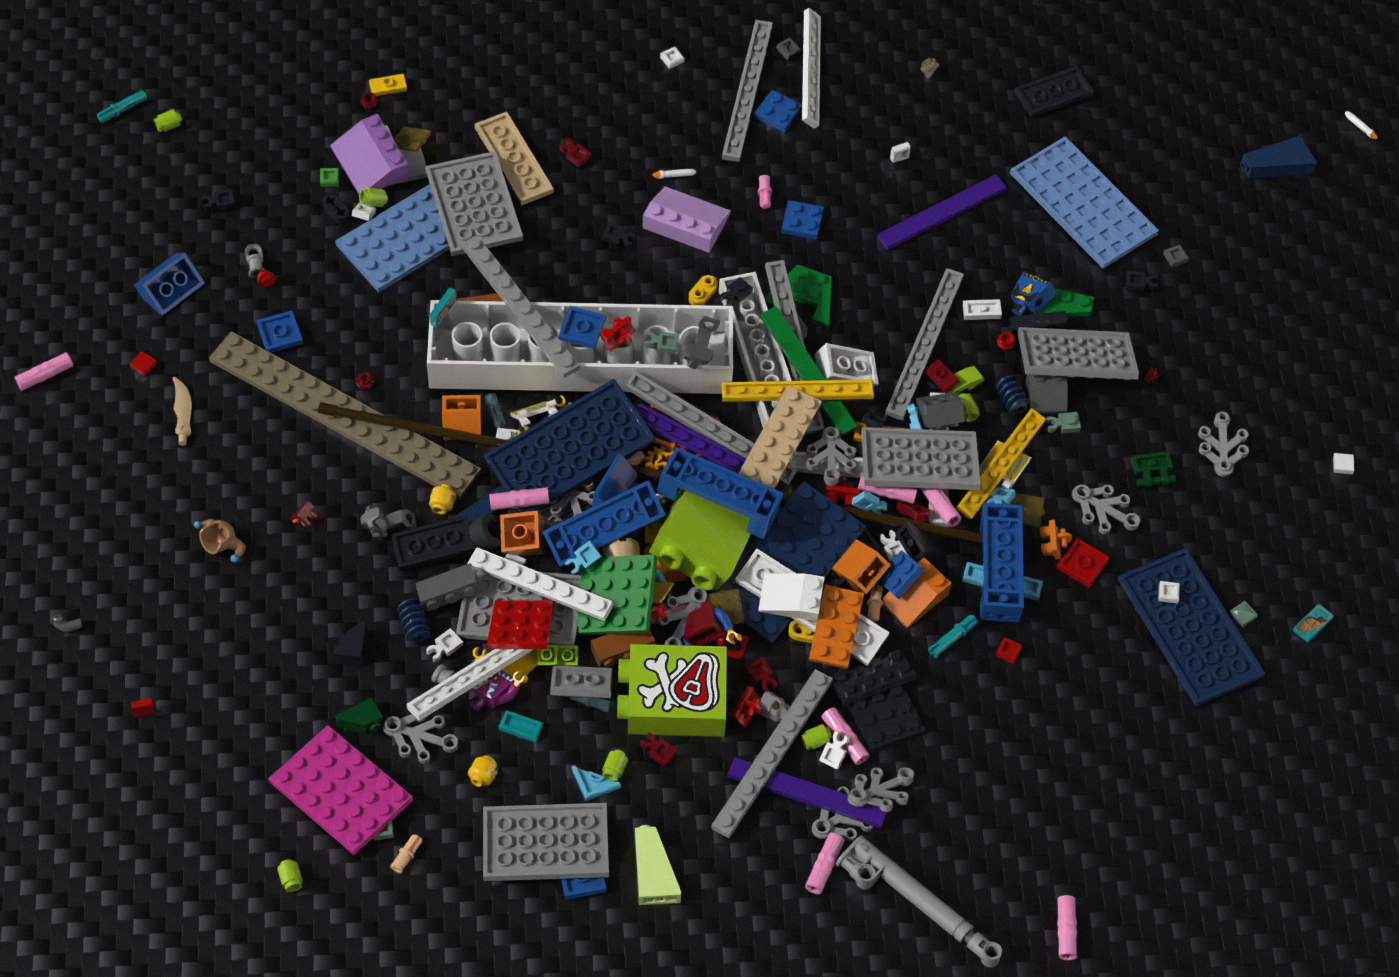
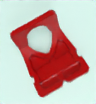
[717,615,749,660]

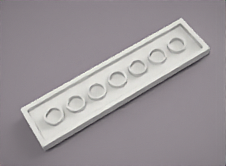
[735,549,889,666]

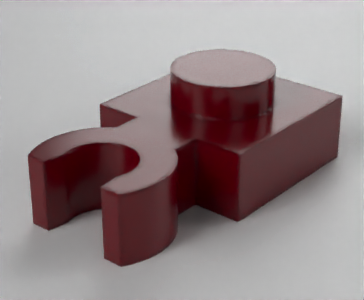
[559,138,591,167]
[746,658,777,693]
[640,732,677,767]

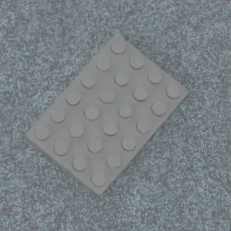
[425,151,523,256]
[1018,327,1139,380]
[861,427,981,490]
[456,569,581,646]
[483,803,609,881]

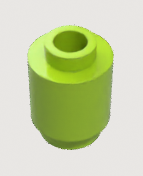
[154,109,182,132]
[359,188,388,207]
[958,393,980,422]
[801,724,832,750]
[602,750,628,781]
[277,859,303,892]

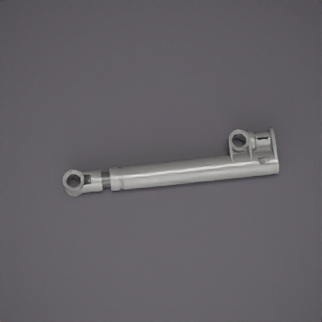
[835,835,1002,967]

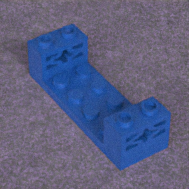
[657,447,783,539]
[543,480,666,570]
[980,503,1024,622]

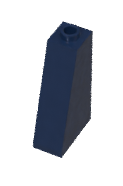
[1240,136,1317,178]

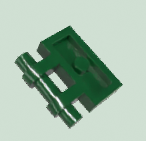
[1131,451,1176,488]

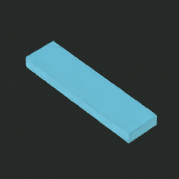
[962,562,1043,601]

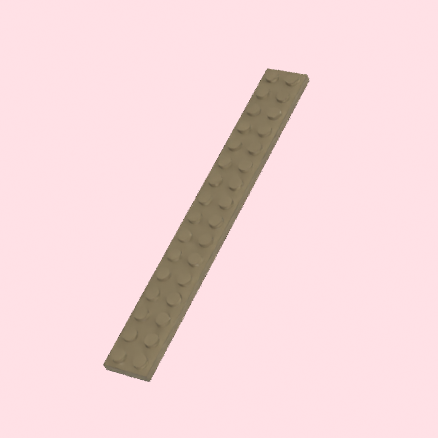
[209,331,481,500]

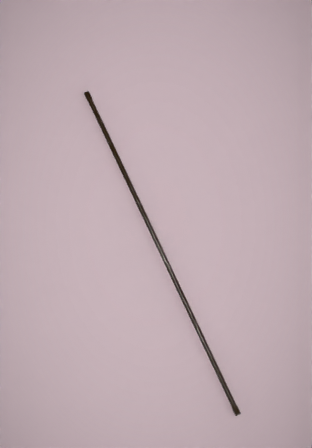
[318,402,983,544]

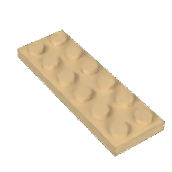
[475,112,554,206]
[738,385,822,489]

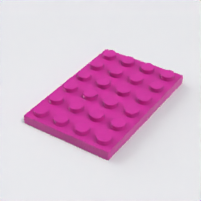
[268,725,413,855]

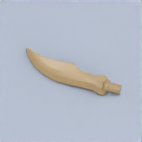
[173,377,192,446]

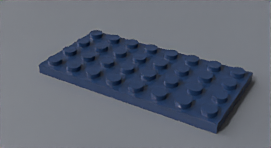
[484,379,655,513]
[710,482,866,645]
[1118,548,1265,706]

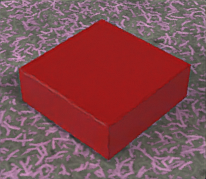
[130,351,157,376]
[996,637,1022,664]
[131,698,155,718]

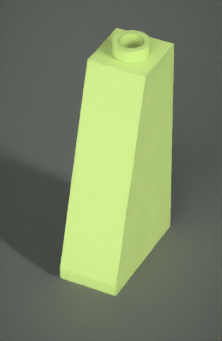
[635,825,681,905]

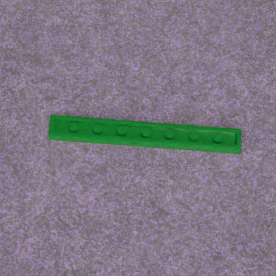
[760,306,857,437]

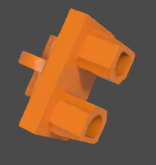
[1040,520,1072,560]

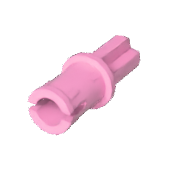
[758,175,772,209]

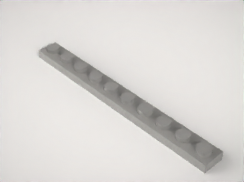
[722,20,773,162]
[461,235,580,378]
[765,260,825,435]
[885,268,964,421]
[624,371,798,487]
[711,669,833,838]

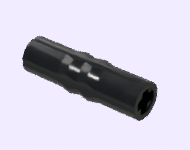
[1009,311,1067,332]

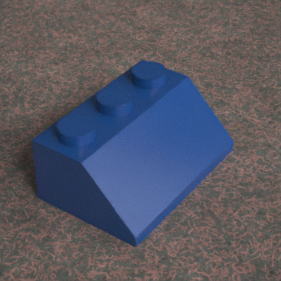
[134,253,205,315]
[592,454,639,507]

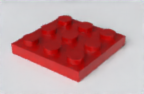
[487,600,554,649]

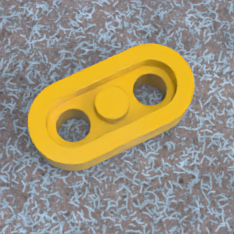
[689,275,718,305]
[788,620,814,643]

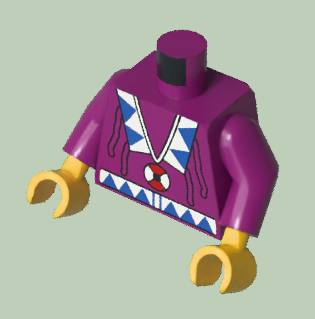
[470,647,528,710]

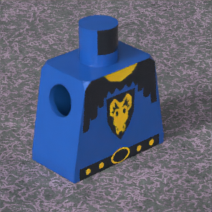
[1011,272,1056,316]

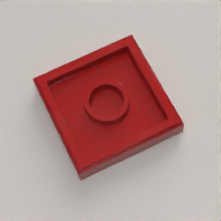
[1056,538,1110,588]

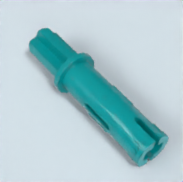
[97,90,147,123]
[928,615,978,658]

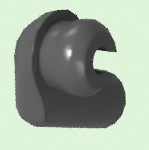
[53,614,83,632]

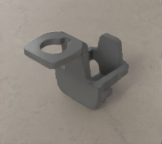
[682,316,720,369]
[360,505,417,539]

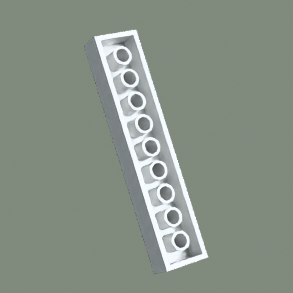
[719,272,792,428]

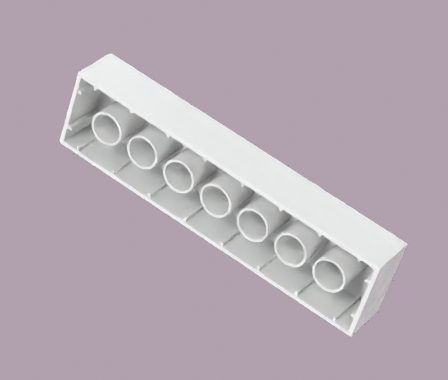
[427,300,733,394]

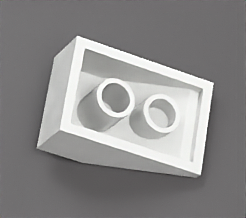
[815,343,879,387]
[758,574,824,622]

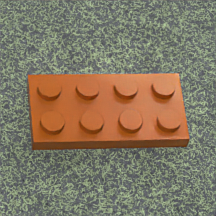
[809,585,864,669]

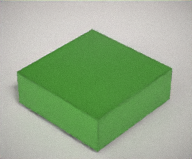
[320,168,339,187]

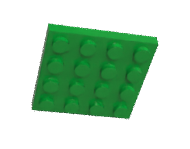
[576,555,657,635]

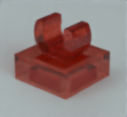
[290,501,317,527]

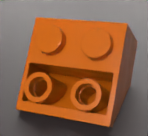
[442,395,481,440]
[832,539,891,594]

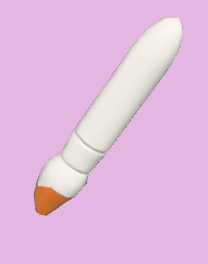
[1345,111,1378,139]
[652,169,696,179]

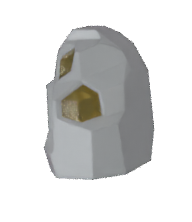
[759,691,790,722]

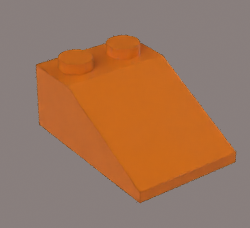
[881,558,952,628]

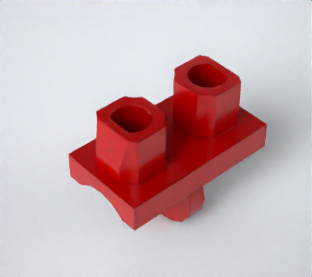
[600,316,635,351]
[825,477,860,508]
[727,686,762,728]

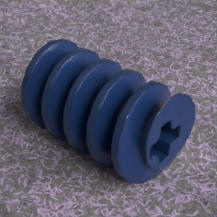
[994,375,1030,417]
[397,598,431,643]

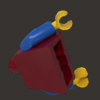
[682,601,742,646]

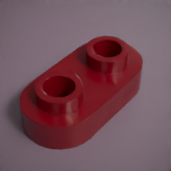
[896,500,931,522]

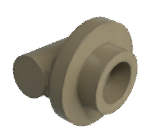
[921,58,939,78]

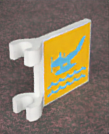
[510,400,558,426]
[979,441,1031,489]

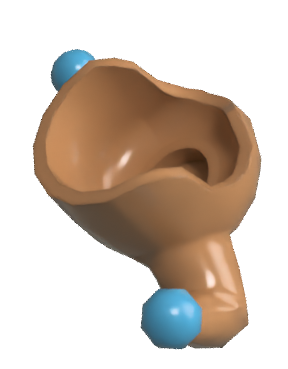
[194,519,246,563]

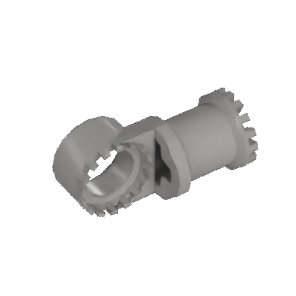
[245,244,265,279]

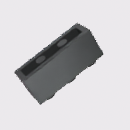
[416,563,482,612]

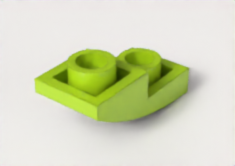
[948,366,985,395]
[537,645,579,666]

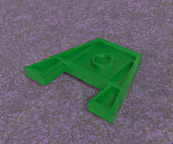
[764,265,832,329]

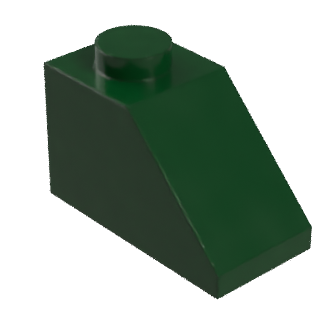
[335,698,384,734]

